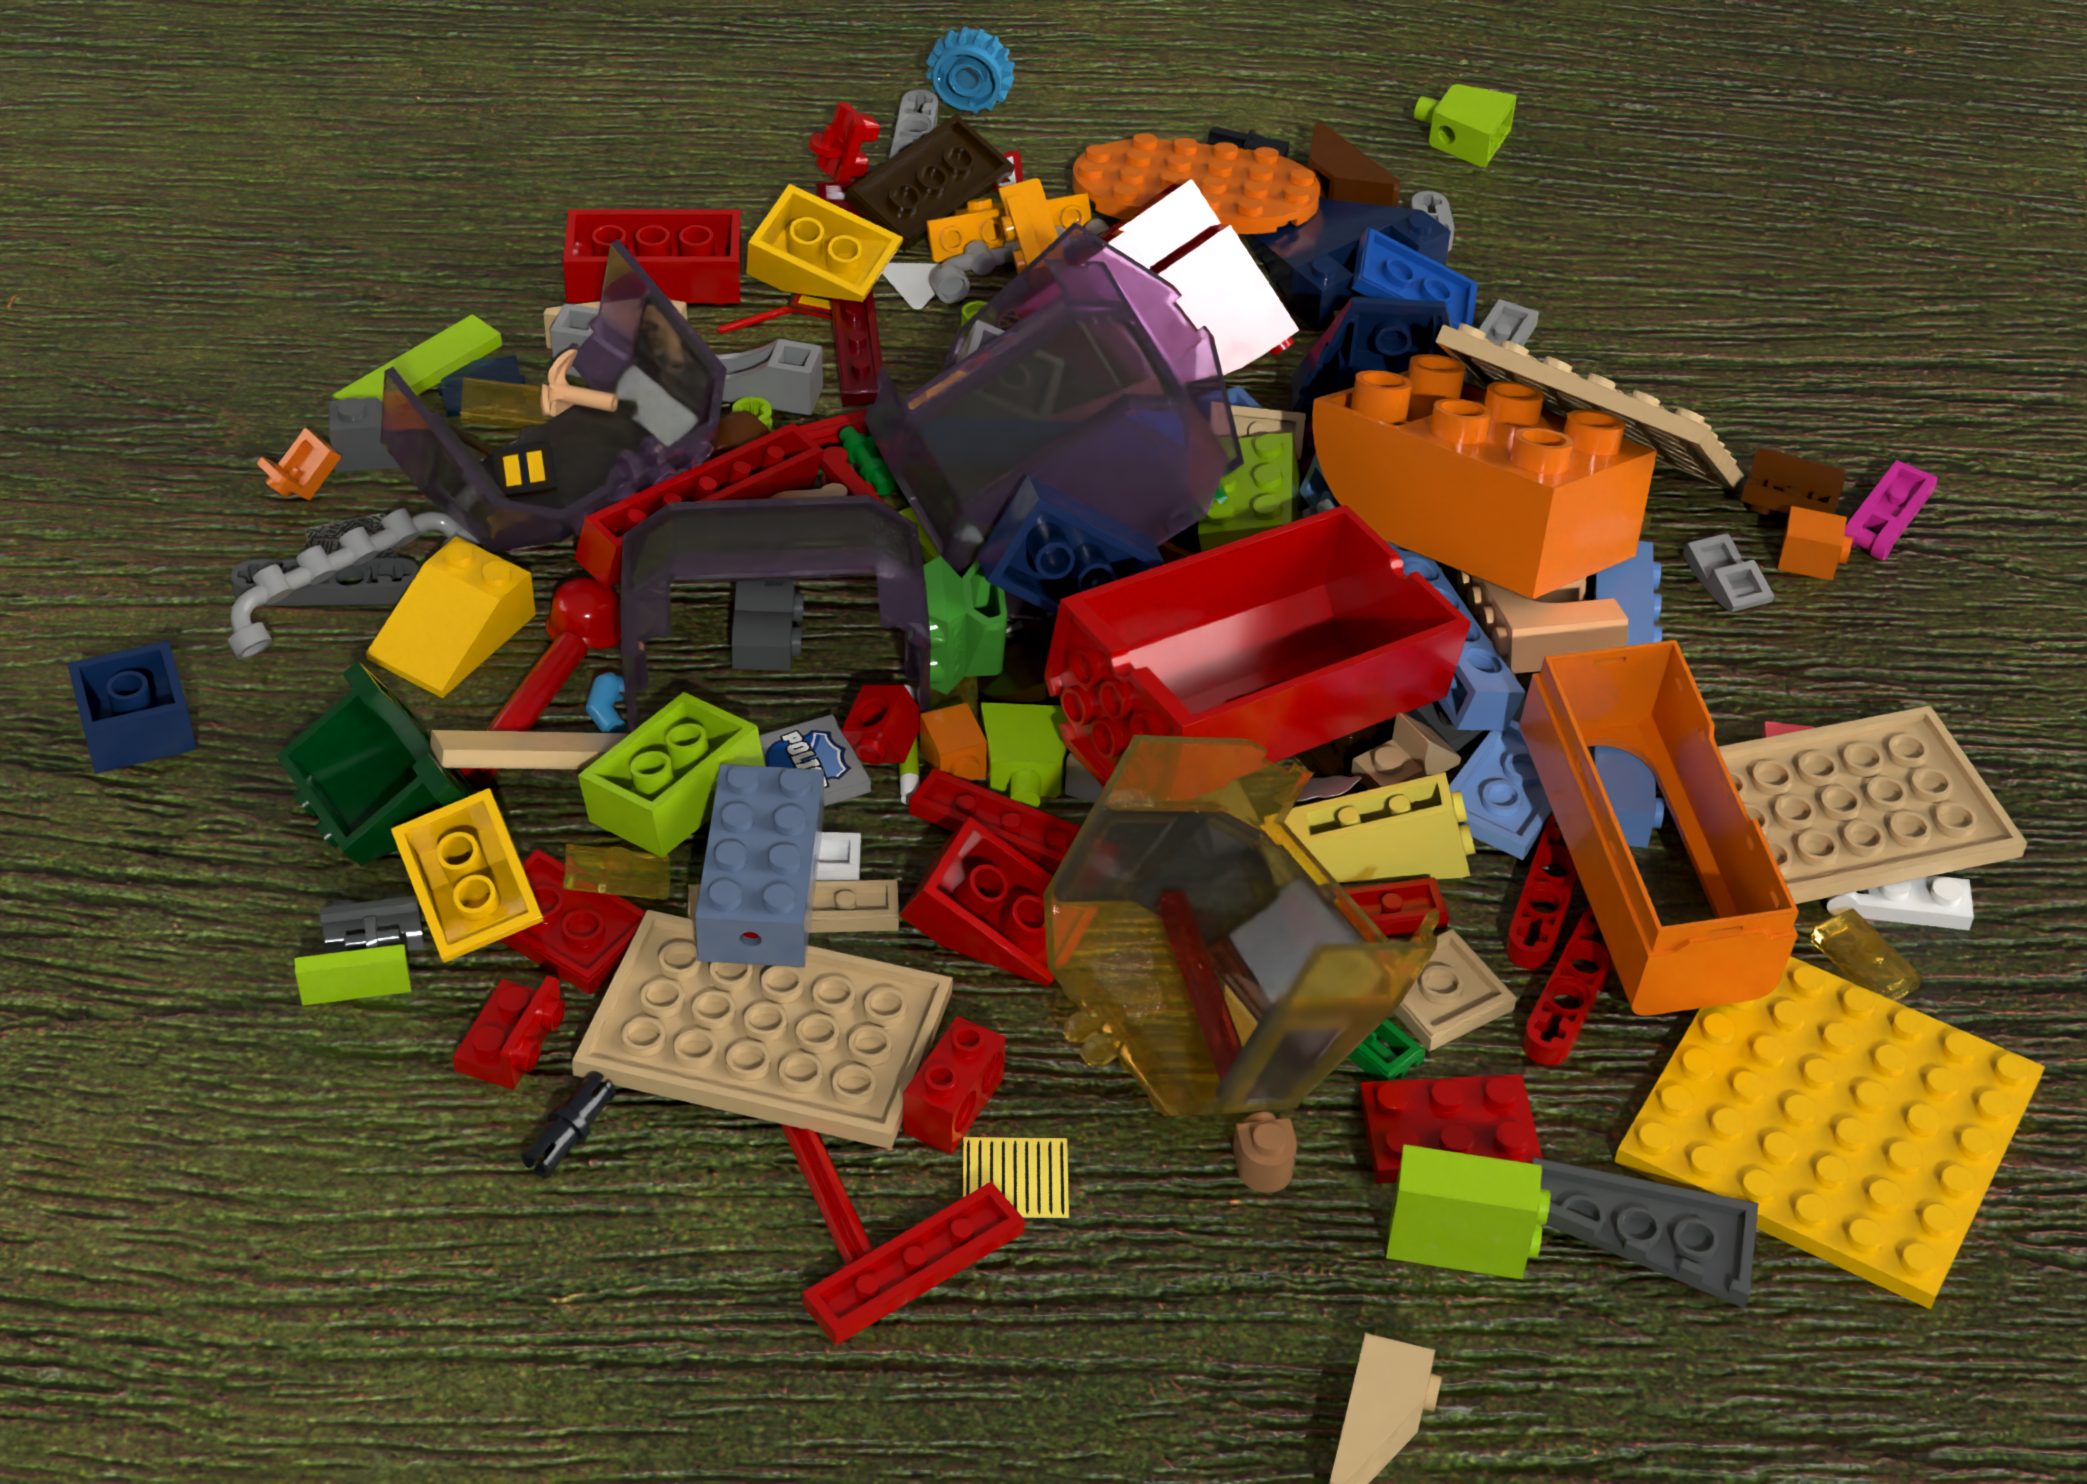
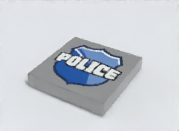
[760,714,871,806]

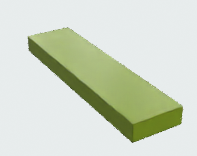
[332,314,502,409]

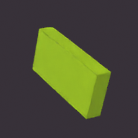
[294,944,411,1006]

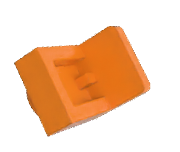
[256,427,342,501]

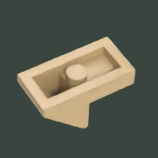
[1351,712,1461,790]

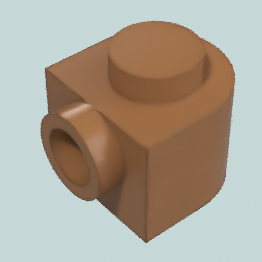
[1233,1112,1297,1193]

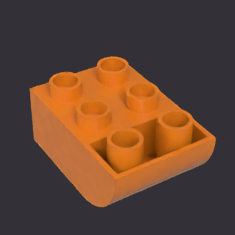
[1312,354,1657,599]

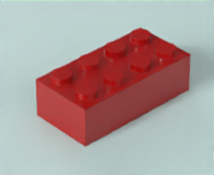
[563,209,742,305]

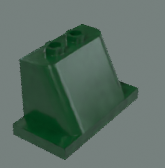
[276,661,474,866]

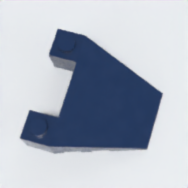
[1243,198,1451,331]
[1289,297,1471,427]

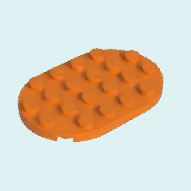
[1072,133,1320,234]

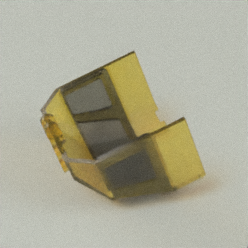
[1043,735,1440,1116]

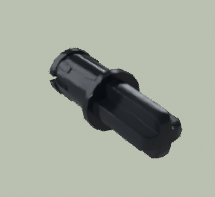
[1207,127,1290,158]

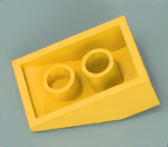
[746,184,903,302]
[366,536,536,698]
[391,788,544,963]

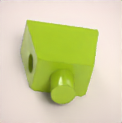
[1414,84,1517,168]
[981,702,1071,809]

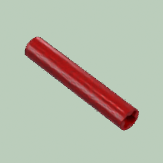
[460,632,588,786]

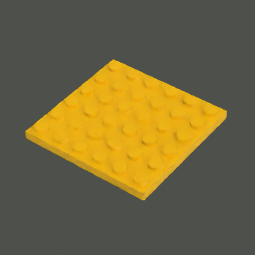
[1614,956,2045,1309]

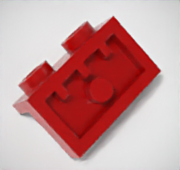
[452,975,565,1090]

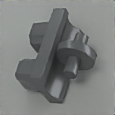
[320,892,424,954]

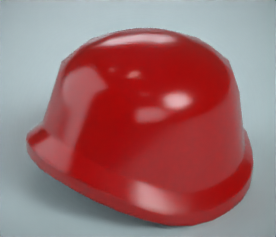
[545,577,630,649]

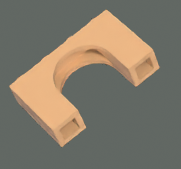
[1456,569,1628,674]

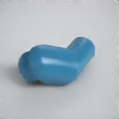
[585,672,628,733]

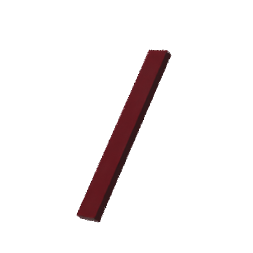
[816,181,887,406]

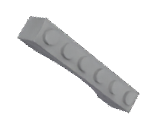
[550,303,823,415]

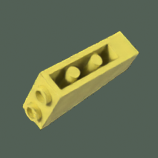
[1264,772,1476,885]

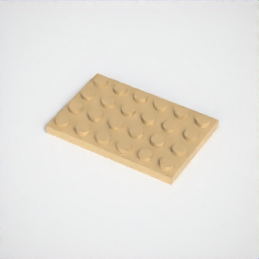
[1718,705,2027,904]
[572,910,953,1149]

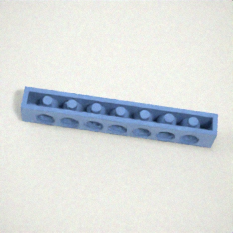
[1299,454,1526,731]

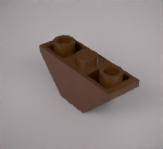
[1308,121,1401,207]

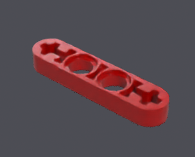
[1506,814,1579,970]
[1522,908,1614,1066]

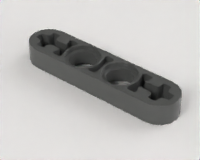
[231,558,419,606]

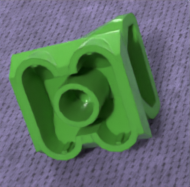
[921,555,1007,695]

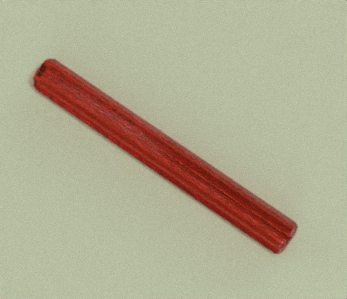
[1158,890,1255,1098]

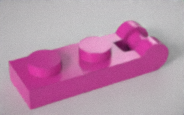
[1844,460,1938,561]

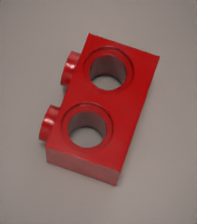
[903,1016,1006,1155]

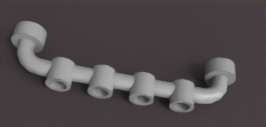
[932,219,1109,304]
[228,508,485,660]

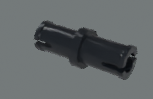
[521,1072,616,1178]

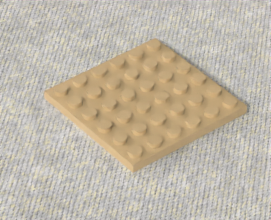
[1435,323,1745,492]

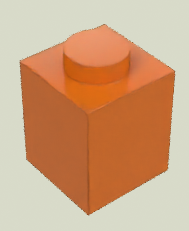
[1777,506,1853,581]
[920,702,988,782]

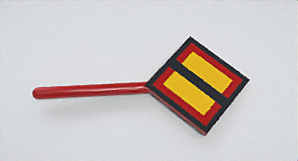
[717,293,832,334]

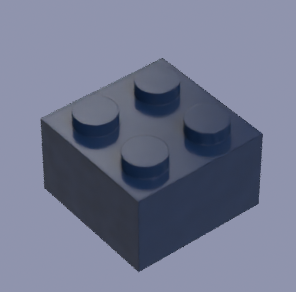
[67,640,197,774]

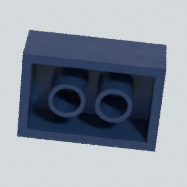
[977,475,1165,616]

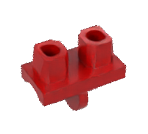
[808,102,880,182]

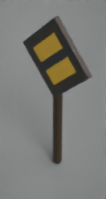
[428,416,557,499]

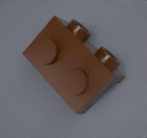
[1740,448,1847,515]

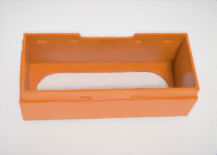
[1519,640,1799,1016]

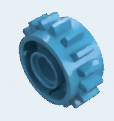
[926,27,1015,114]

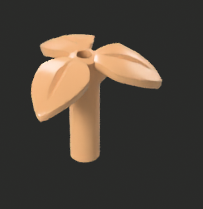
[540,349,619,422]

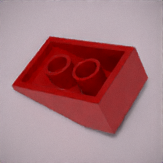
[899,816,1096,987]

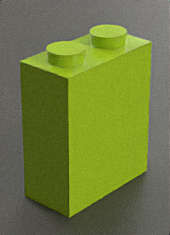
[1386,1144,1551,1280]

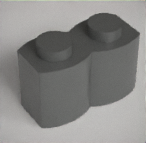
[732,576,804,671]

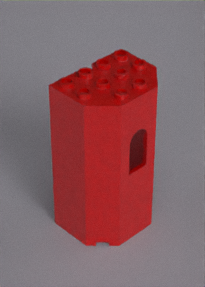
[1044,504,1471,809]

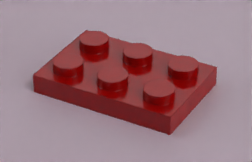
[1359,1074,1543,1184]

